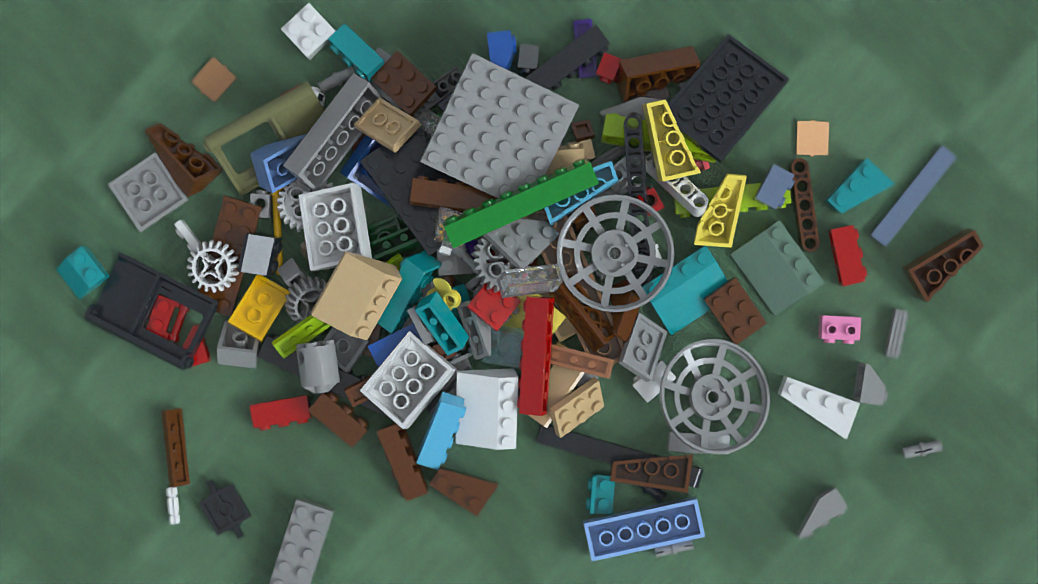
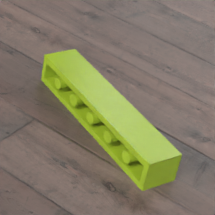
[601,113,716,163]
[673,183,791,218]

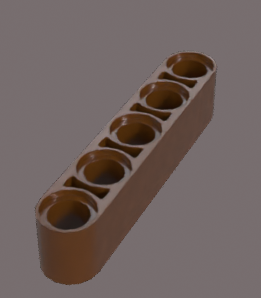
[788,158,819,252]

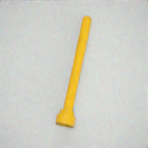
[270,188,284,275]

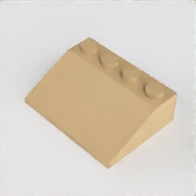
[311,251,402,340]

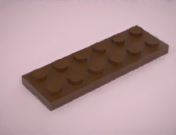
[198,195,263,317]

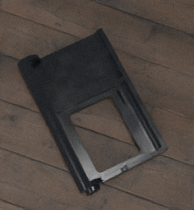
[84,252,218,371]

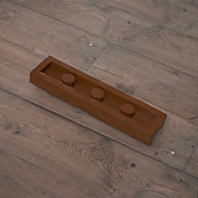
[161,408,190,487]

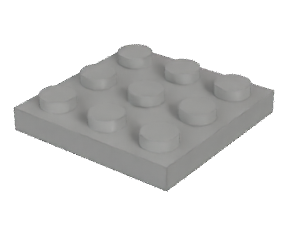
[108,152,189,232]

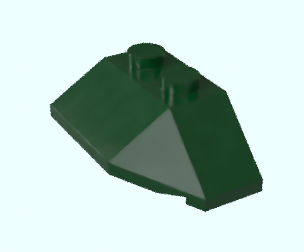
[367,214,420,262]

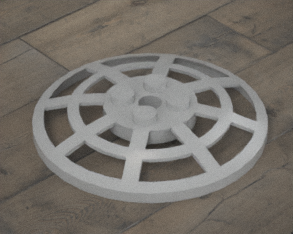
[557,195,674,312]
[659,339,770,455]

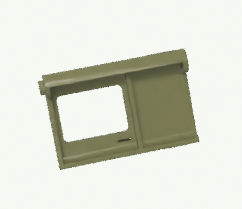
[202,81,325,196]

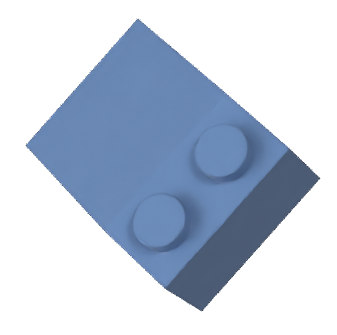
[250,134,307,193]

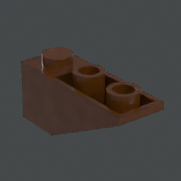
[610,279,640,342]

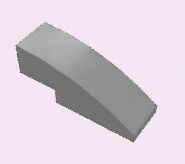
[667,432,730,454]

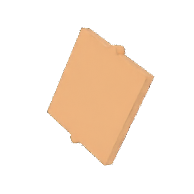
[796,119,829,157]

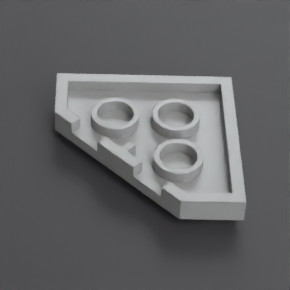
[483,219,560,272]

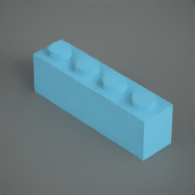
[416,392,466,470]

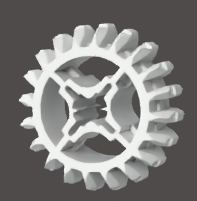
[187,240,239,293]

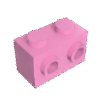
[818,315,861,344]

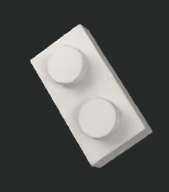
[174,220,202,251]

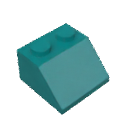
[56,246,110,300]

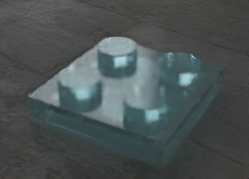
[483,326,524,368]

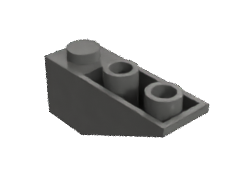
[416,65,462,118]

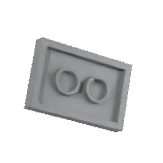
[618,313,667,382]

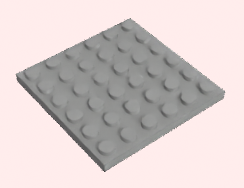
[420,53,579,198]

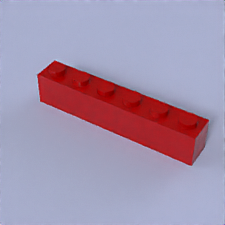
[517,296,555,416]

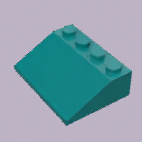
[642,246,727,335]

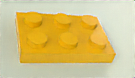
[228,274,290,342]

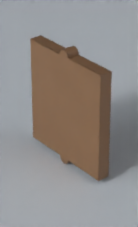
[191,57,237,103]

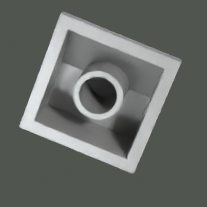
[217,321,261,368]
[852,362,888,406]

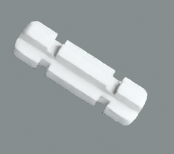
[166,487,180,525]

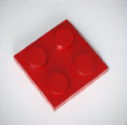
[466,283,521,331]

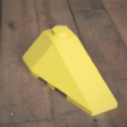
[694,174,747,248]

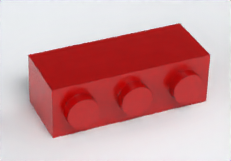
[828,225,867,286]
[250,394,313,431]

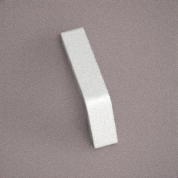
[610,150,708,217]

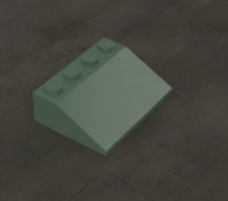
[730,220,825,316]

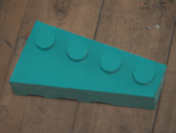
[377,251,442,334]

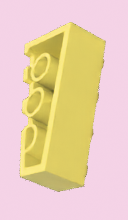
[642,99,701,182]

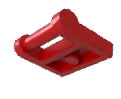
[146,295,190,342]

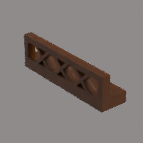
[547,272,615,352]

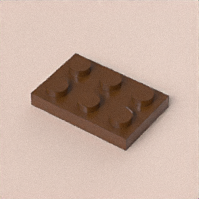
[371,50,438,116]
[703,277,767,345]

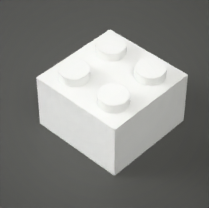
[281,3,335,60]

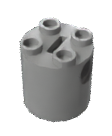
[296,340,340,394]

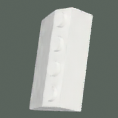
[299,183,372,271]
[360,331,457,429]
[455,368,518,450]

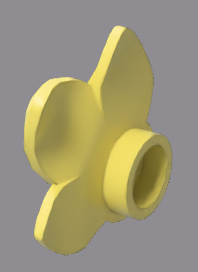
[427,278,461,310]

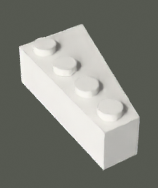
[777,376,860,440]

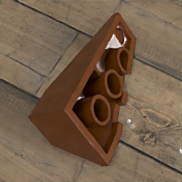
[145,123,223,197]

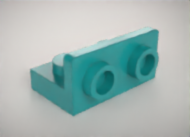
[586,474,615,514]

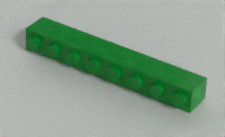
[442,158,599,248]

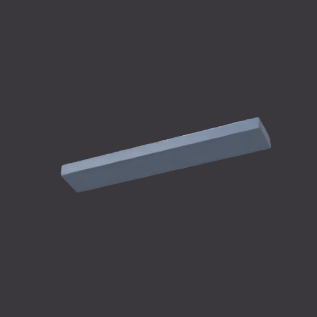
[870,145,957,247]

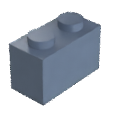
[753,164,795,210]

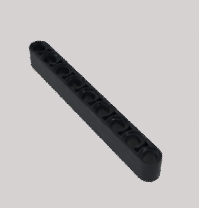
[624,112,653,285]
[535,424,704,488]

